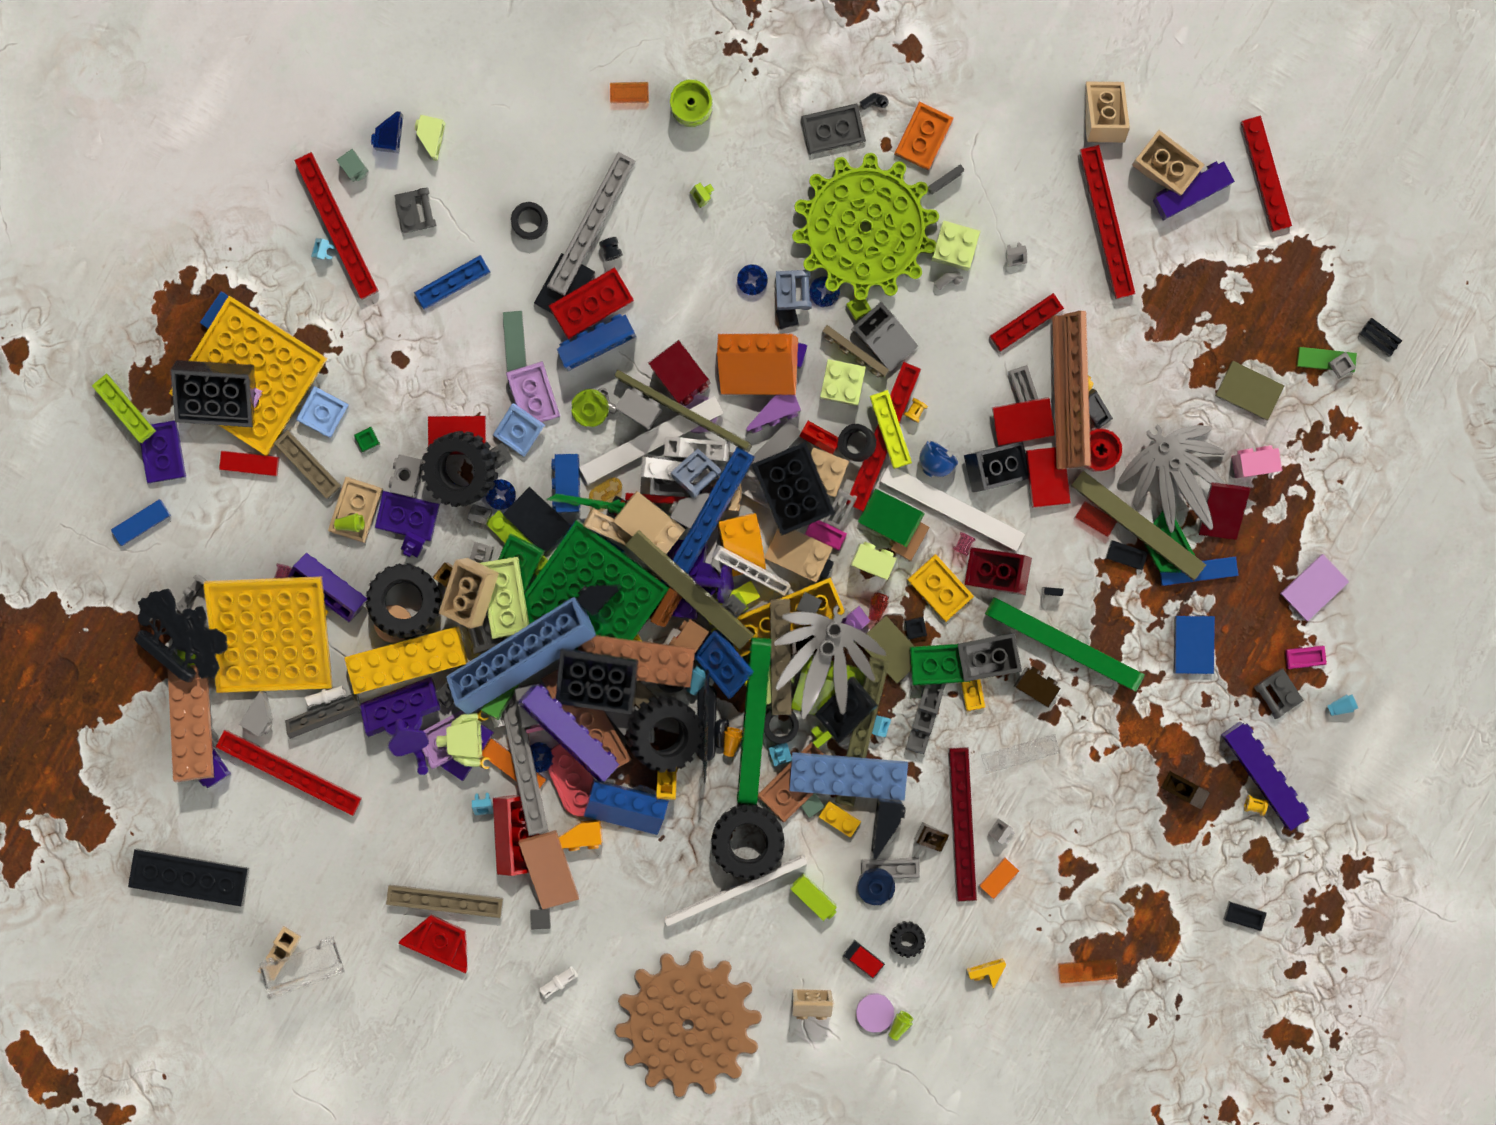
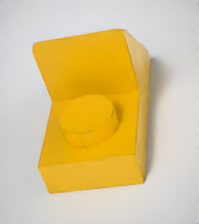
[656,767,677,800]
[966,958,1006,989]

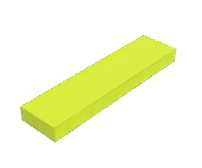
[869,390,912,469]

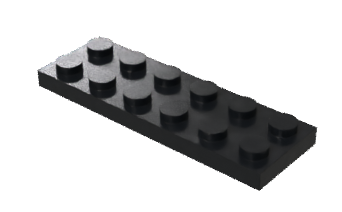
[128,848,249,907]

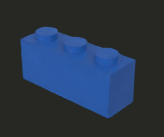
[551,454,581,512]

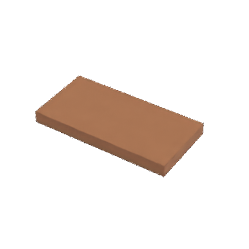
[758,742,825,823]
[519,830,579,909]

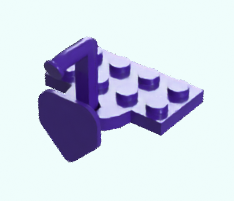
[667,539,734,619]
[360,677,440,775]

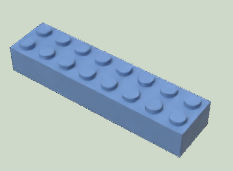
[446,597,596,714]

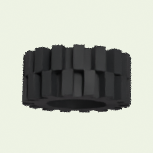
[890,921,926,958]

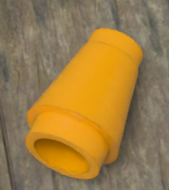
[723,727,742,757]

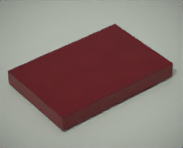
[1198,482,1250,540]

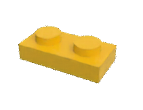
[818,801,861,838]

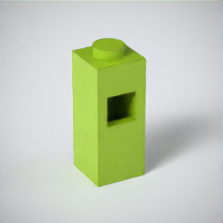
[790,873,837,921]

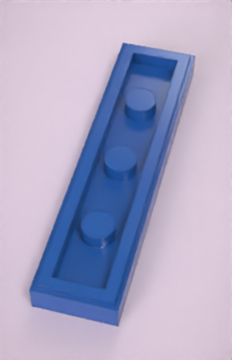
[414,255,491,310]
[1160,557,1239,586]

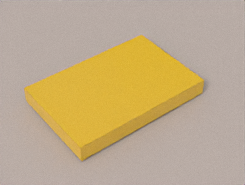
[907,554,974,622]

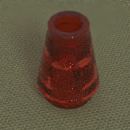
[868,592,889,622]

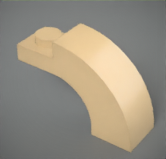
[258,926,301,982]

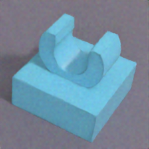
[311,238,335,259]
[872,715,891,737]
[769,743,792,766]
[472,793,493,815]

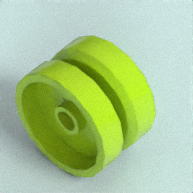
[670,79,713,127]

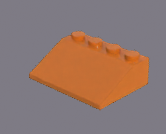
[717,334,798,395]

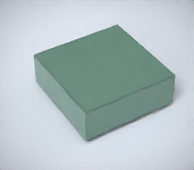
[798,793,825,818]

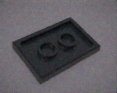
[534,253,595,314]
[503,486,571,553]
[815,676,878,743]

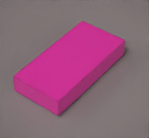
[805,520,847,551]
[1285,645,1327,669]

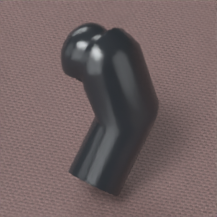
[859,93,889,110]
[715,718,729,748]

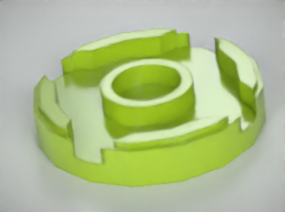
[571,389,609,427]

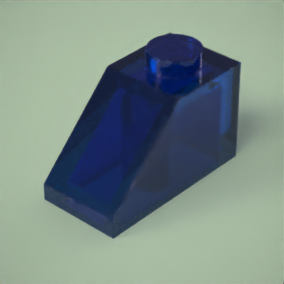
[371,111,404,153]

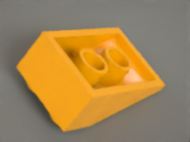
[717,513,766,577]

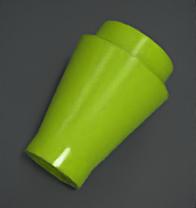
[334,513,365,532]
[888,1011,914,1041]

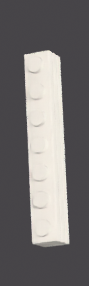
[712,545,791,596]

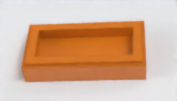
[979,857,1019,899]

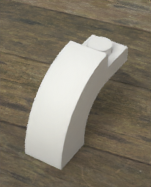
[664,437,730,461]

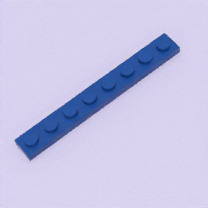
[661,447,755,587]

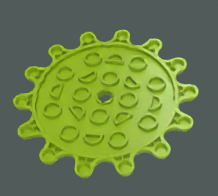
[792,153,939,301]

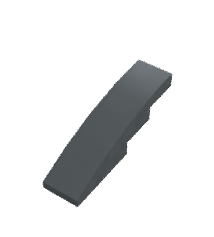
[906,683,946,755]

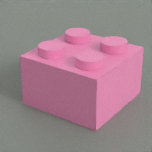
[1232,445,1282,478]

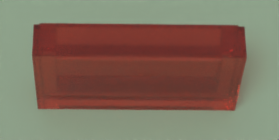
[1074,501,1117,537]

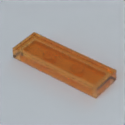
[1058,959,1118,983]

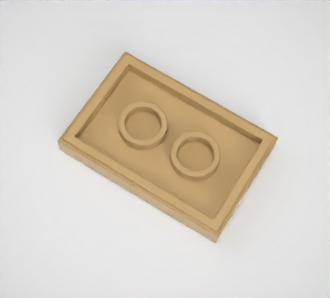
[328,477,383,543]

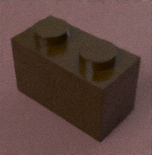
[1014,666,1061,708]

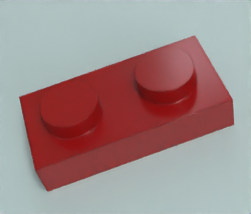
[799,420,838,455]

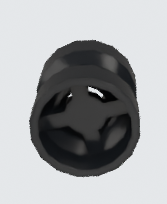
[599,237,623,261]

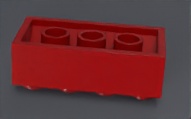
[493,795,539,876]

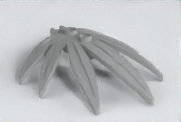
[1118,425,1225,533]
[774,605,886,719]

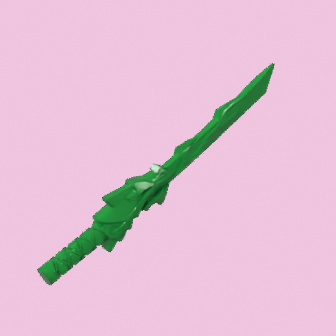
[546,494,670,516]

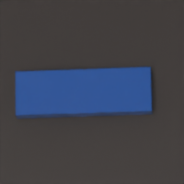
[111,499,171,546]

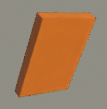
[894,101,953,171]

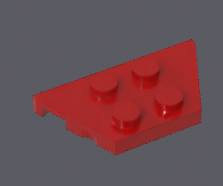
[398,915,468,974]

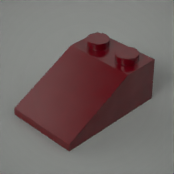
[964,547,1032,596]

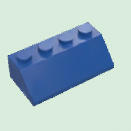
[557,314,637,371]
[583,779,669,835]

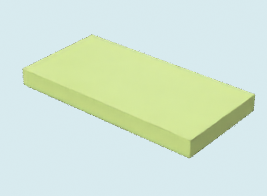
[480,557,529,639]

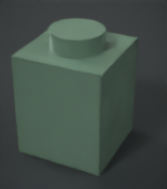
[337,149,369,182]

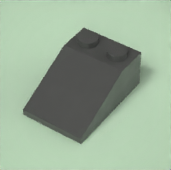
[640,456,702,497]
[958,633,1022,682]

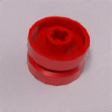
[1084,429,1122,472]

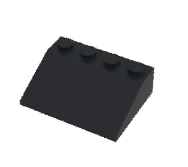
[171,360,255,427]
[752,442,835,536]
[555,648,638,715]

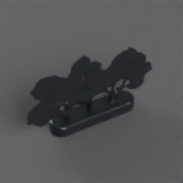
[134,589,227,682]
[697,668,717,783]

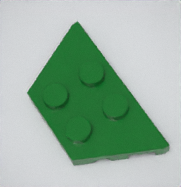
[1143,510,1203,573]

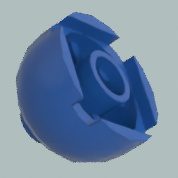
[919,441,958,477]

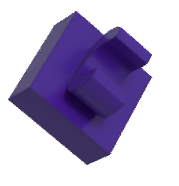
[401,531,426,558]

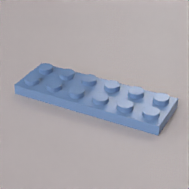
[790,752,908,801]

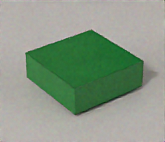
[354,427,380,452]

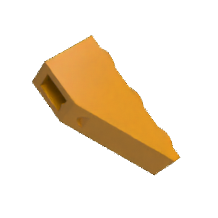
[559,820,603,851]

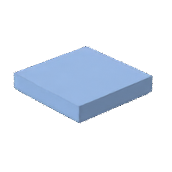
[296,386,349,438]
[493,403,545,457]

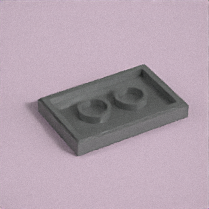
[801,103,866,154]

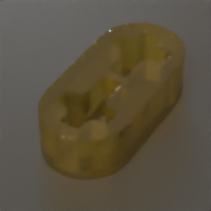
[589,477,623,502]

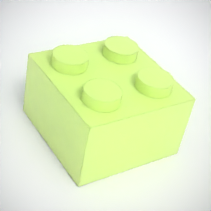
[931,220,980,271]
[820,359,866,406]
[850,542,897,580]

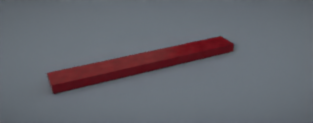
[949,747,977,902]

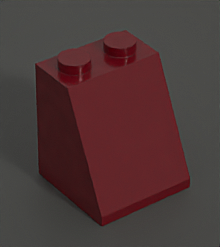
[648,340,711,406]

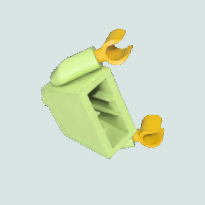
[436,710,490,769]

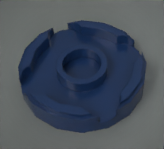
[857,868,895,905]

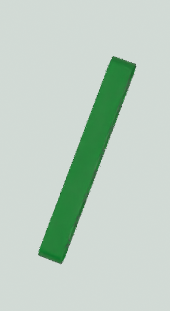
[985,597,1145,692]
[737,637,771,805]

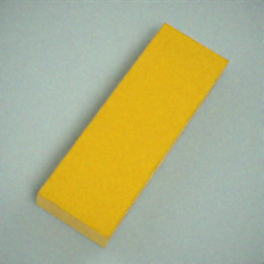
[961,679,986,711]

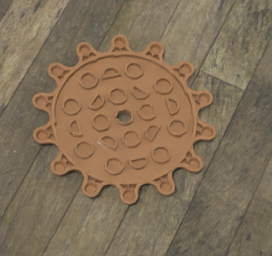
[614,950,762,1097]

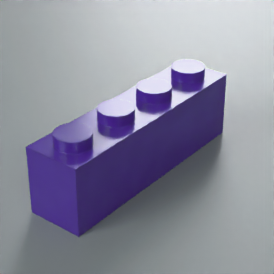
[1153,161,1235,221]
[288,553,367,623]

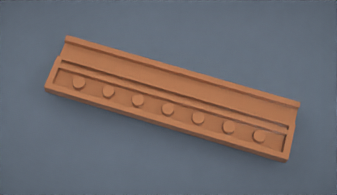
[1052,310,1091,469]

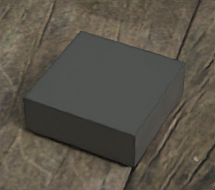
[796,592,822,613]
[530,908,551,930]

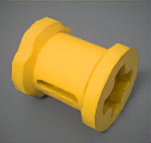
[904,398,928,423]
[1244,795,1268,816]

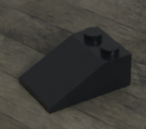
[964,441,1029,492]
[871,798,906,859]

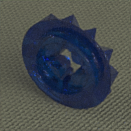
[737,264,768,296]
[809,276,840,307]
[486,479,516,510]
[530,742,554,773]

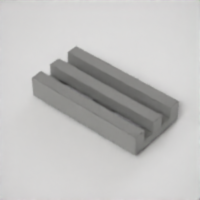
[1008,365,1038,402]
[823,488,857,530]

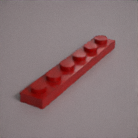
[1241,115,1292,232]

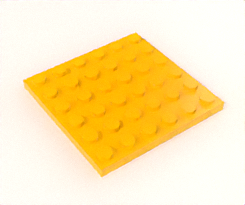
[169,296,328,456]
[204,577,333,693]

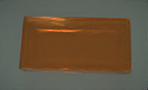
[610,82,649,103]

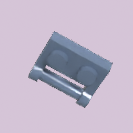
[776,270,812,310]
[670,449,722,498]

